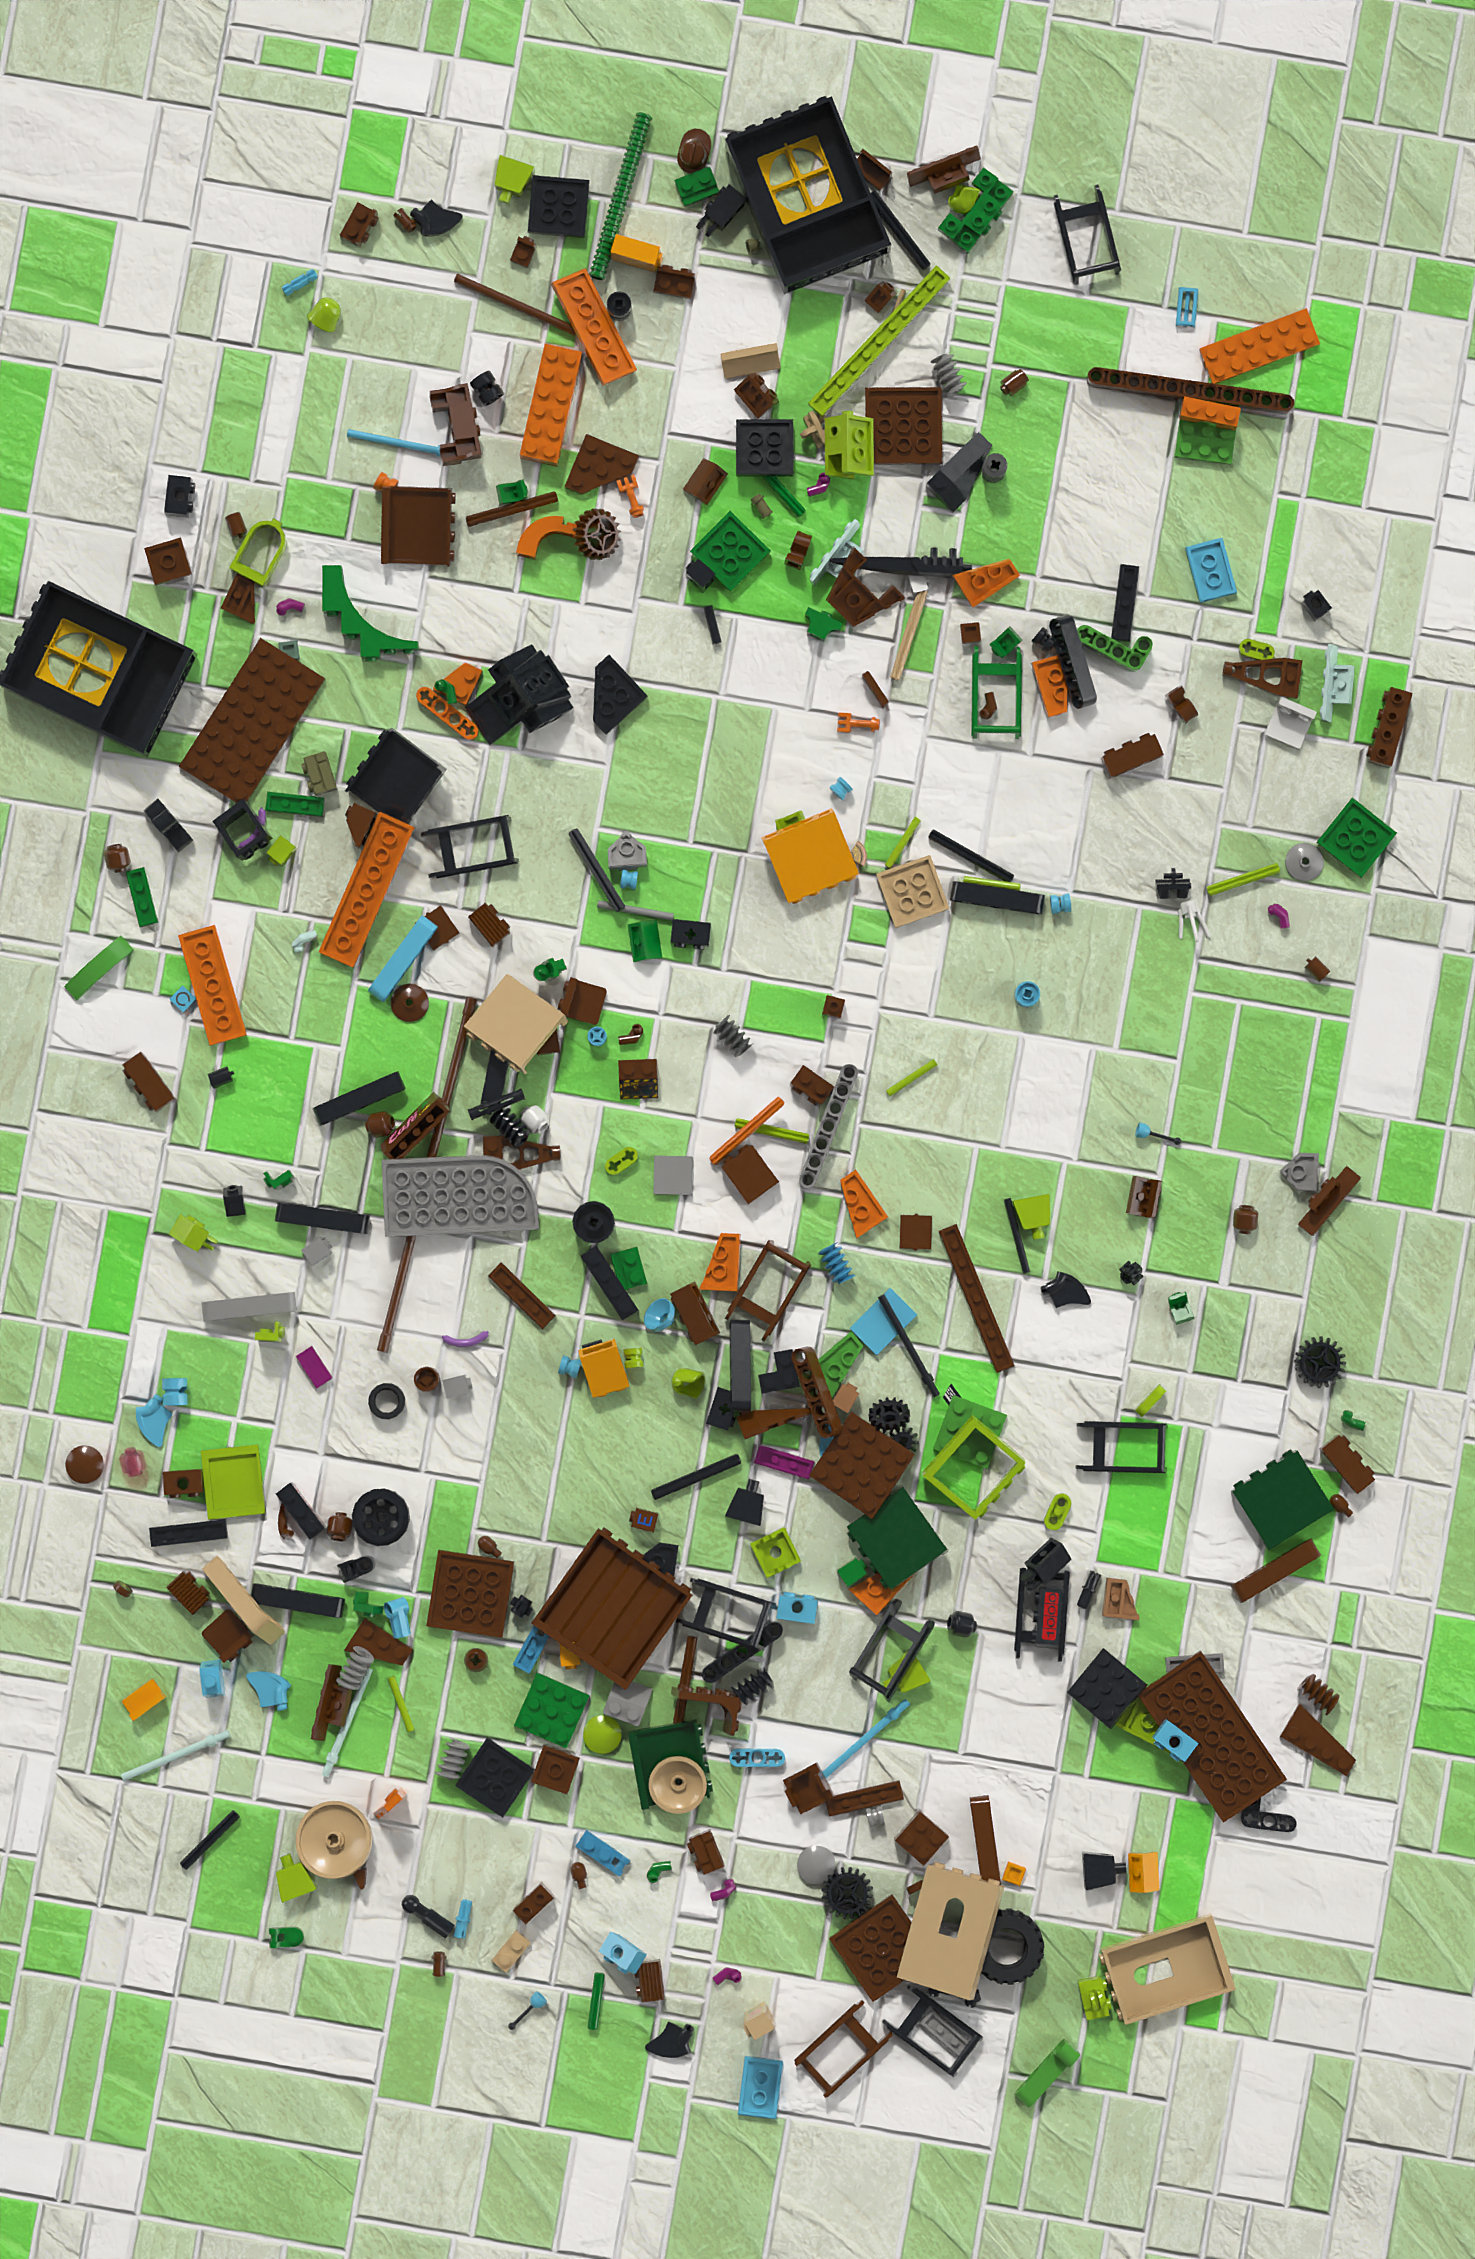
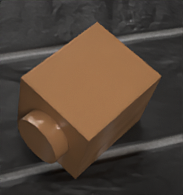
[833,1382,859,1413]

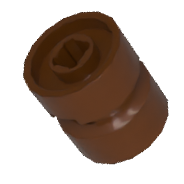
[414,1366,440,1392]

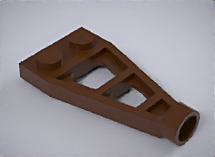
[1222,658,1303,699]
[483,1136,561,1170]

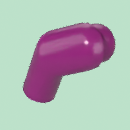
[806,472,830,497]
[710,1879,736,1902]

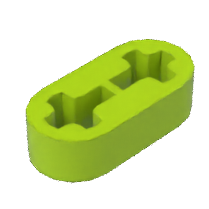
[1238,639,1275,660]
[605,1147,638,1175]
[1135,1384,1166,1417]

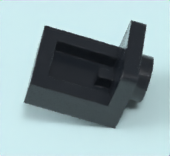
[223,1185,246,1217]

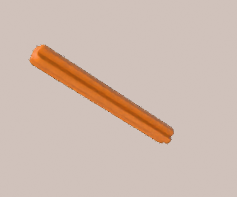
[709,1097,785,1165]

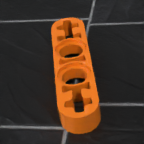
[416,687,479,740]

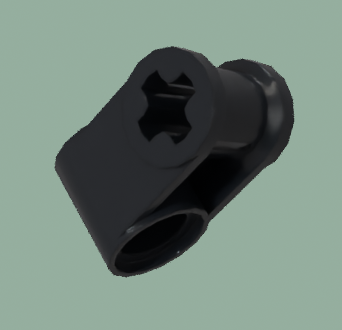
[337,1555,376,1583]

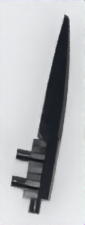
[829,547,972,577]

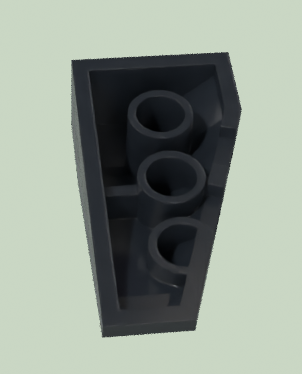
[926,432,992,513]

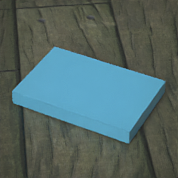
[1185,538,1237,603]
[850,1288,917,1355]
[738,2056,783,2119]

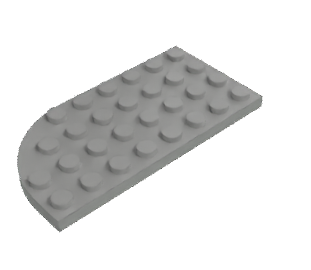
[381,1155,539,1237]

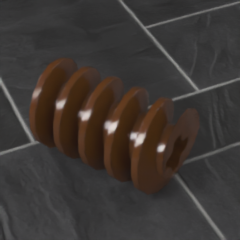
[1297,1673,1340,1716]

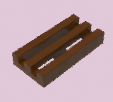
[862,671,889,708]

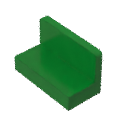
[628,920,662,962]

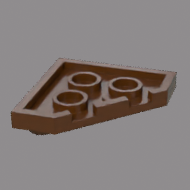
[564,434,639,495]

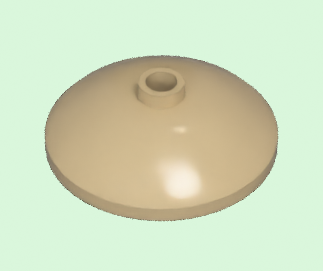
[649,1756,707,1814]

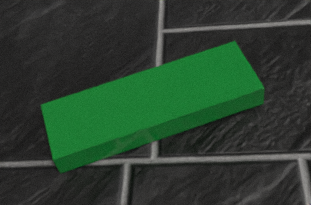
[265,791,325,817]
[126,867,159,928]

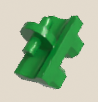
[533,958,567,983]

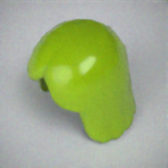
[948,185,980,214]
[307,297,341,333]
[671,1368,706,1399]

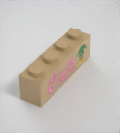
[743,2001,775,2040]

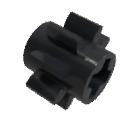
[1119,1261,1144,1286]
[510,1595,533,1618]

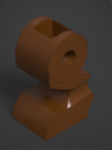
[784,531,812,570]
[1165,686,1198,724]

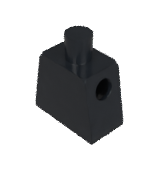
[725,1479,764,1526]
[1082,1851,1127,1890]

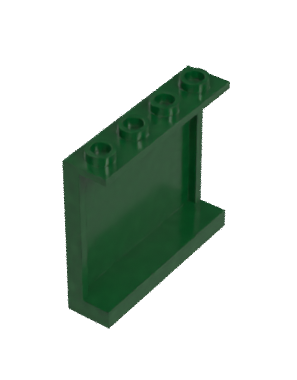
[1230,1449,1334,1550]
[847,1487,949,1591]
[628,1719,713,1810]

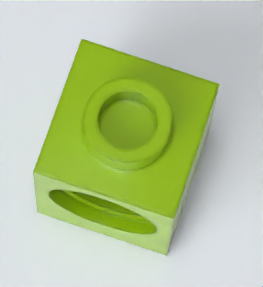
[266,835,297,866]

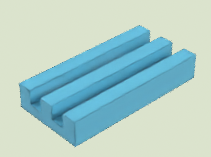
[1175,287,1198,328]

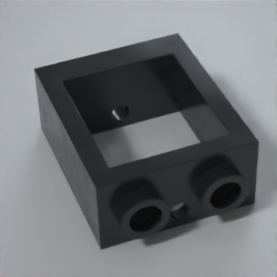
[212,799,273,861]

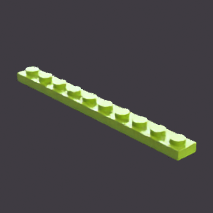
[808,265,950,417]

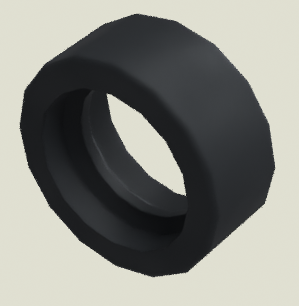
[368,1383,405,1419]

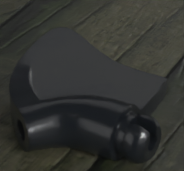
[410,199,463,237]
[1040,1271,1091,1309]
[645,2021,694,2058]

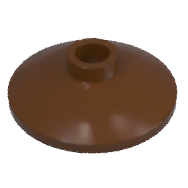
[391,984,429,1022]

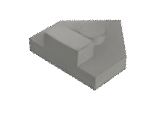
[608,830,647,871]
[1280,1153,1320,1192]

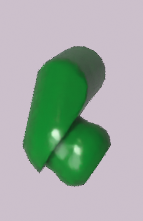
[434,679,457,704]
[1341,1410,1366,1431]
[647,1861,672,1883]

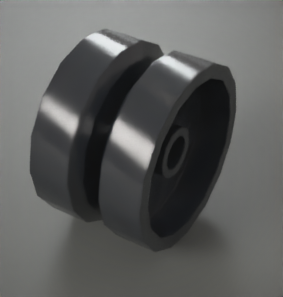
[572,1201,615,1243]

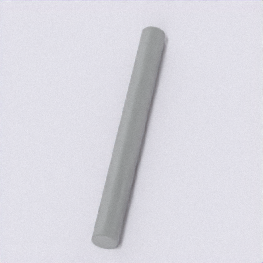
[597,900,674,921]

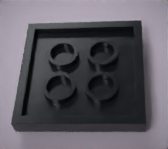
[527,175,590,238]
[736,419,793,477]
[1067,1648,1148,1729]
[455,1737,535,1818]

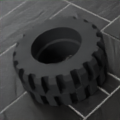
[981,1908,1045,1985]

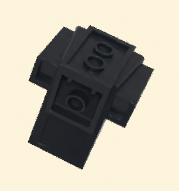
[465,644,574,745]

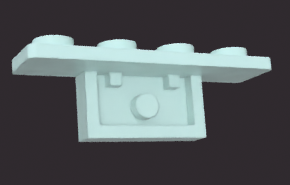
[810,519,864,586]
[1320,644,1355,723]

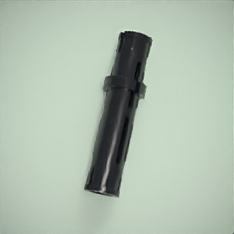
[467,1088,525,1120]

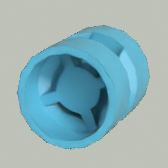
[1014,981,1040,1008]
[162,1378,188,1406]

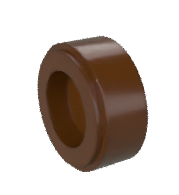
[113,1580,133,1598]
[906,1880,923,1895]

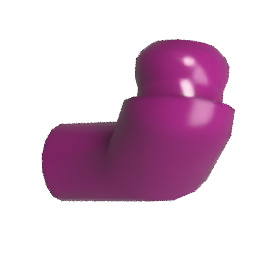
[276,598,305,616]
[1268,903,1290,929]
[712,1967,742,1985]

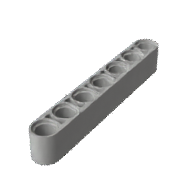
[799,1064,858,1189]

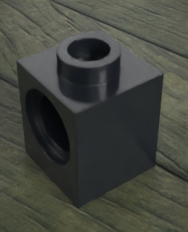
[1301,590,1332,622]

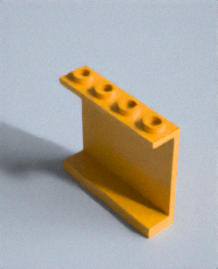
[761,808,859,904]

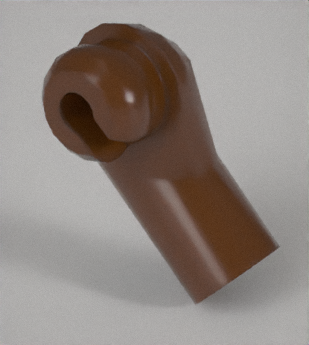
[979,692,997,720]

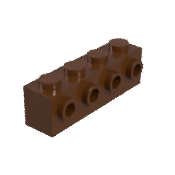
[1366,687,1413,768]

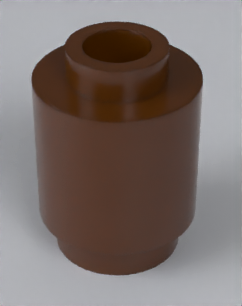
[1000,369,1029,396]

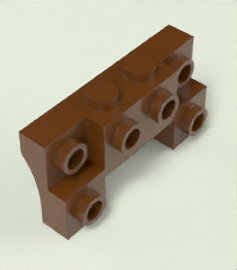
[429,383,481,466]

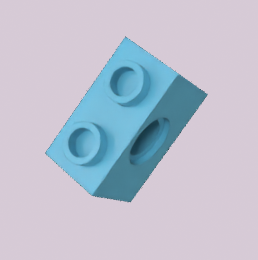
[776,1592,818,1624]
[1152,1719,1198,1762]
[599,1931,647,1974]

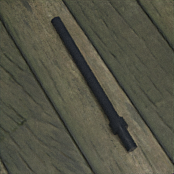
[877,1294,940,1398]

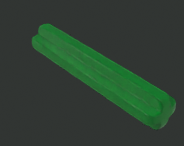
[762,476,806,517]
[588,1972,605,2030]

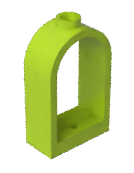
[229,518,287,588]

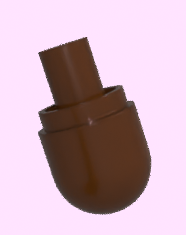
[1329,1494,1353,1518]
[477,1536,502,1558]
[570,1862,587,1889]

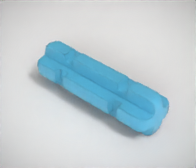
[282,269,318,296]

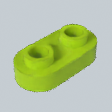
[1044,1493,1071,1530]

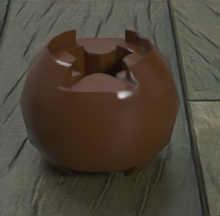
[464,1648,488,1673]

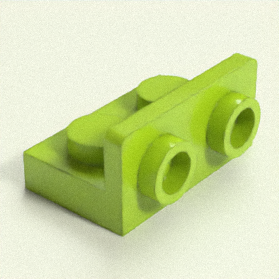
[255,1321,285,1342]

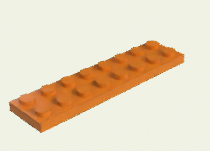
[319,812,415,968]

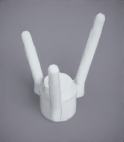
[1178,901,1210,942]

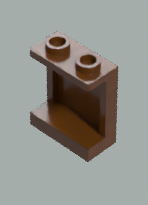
[721,1144,779,1205]

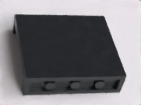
[345,728,447,824]

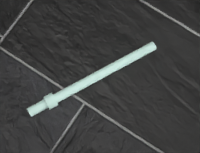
[322,1669,373,1777]
[121,1730,231,1781]

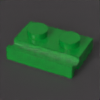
[674,166,719,207]
[610,1247,648,1290]

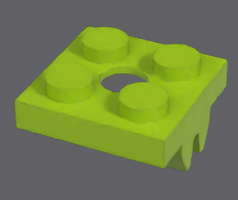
[750,1526,801,1578]

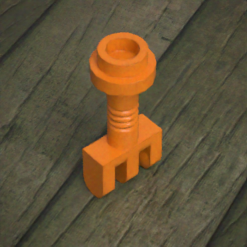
[616,474,644,518]
[837,712,880,733]

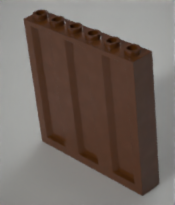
[531,1527,693,1690]

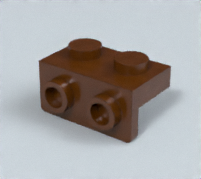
[1126,1176,1162,1218]

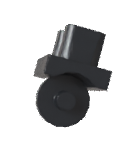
[1155,868,1191,899]

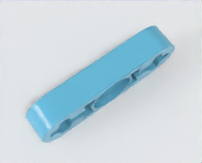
[729,1748,785,1767]

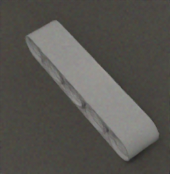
[201,1292,297,1321]

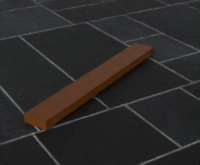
[939,1224,1015,1373]

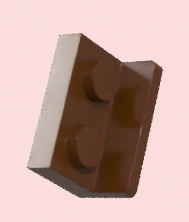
[340,202,379,247]
[653,265,695,299]
[733,373,779,419]
[790,1065,834,1106]

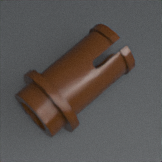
[393,208,417,233]
[431,1951,447,1977]

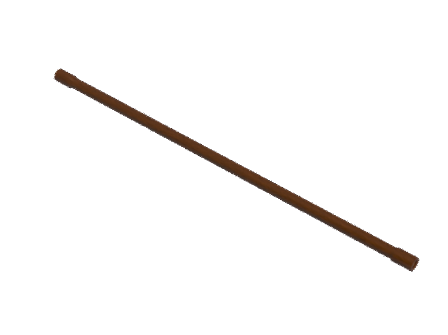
[377,997,477,1353]

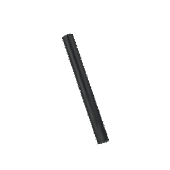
[1004,1198,1030,1274]

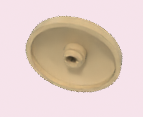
[296,1801,372,1879]

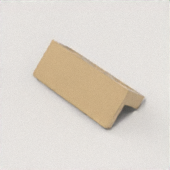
[720,343,781,379]

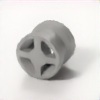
[866,1805,885,1828]

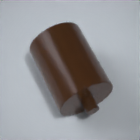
[225,512,248,539]
[1304,956,1330,982]

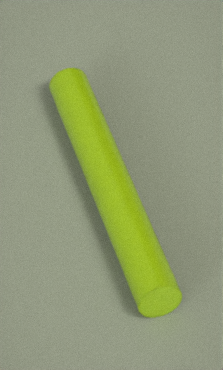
[885,817,921,869]
[963,876,1021,891]
[886,1059,938,1096]
[387,1676,415,1732]

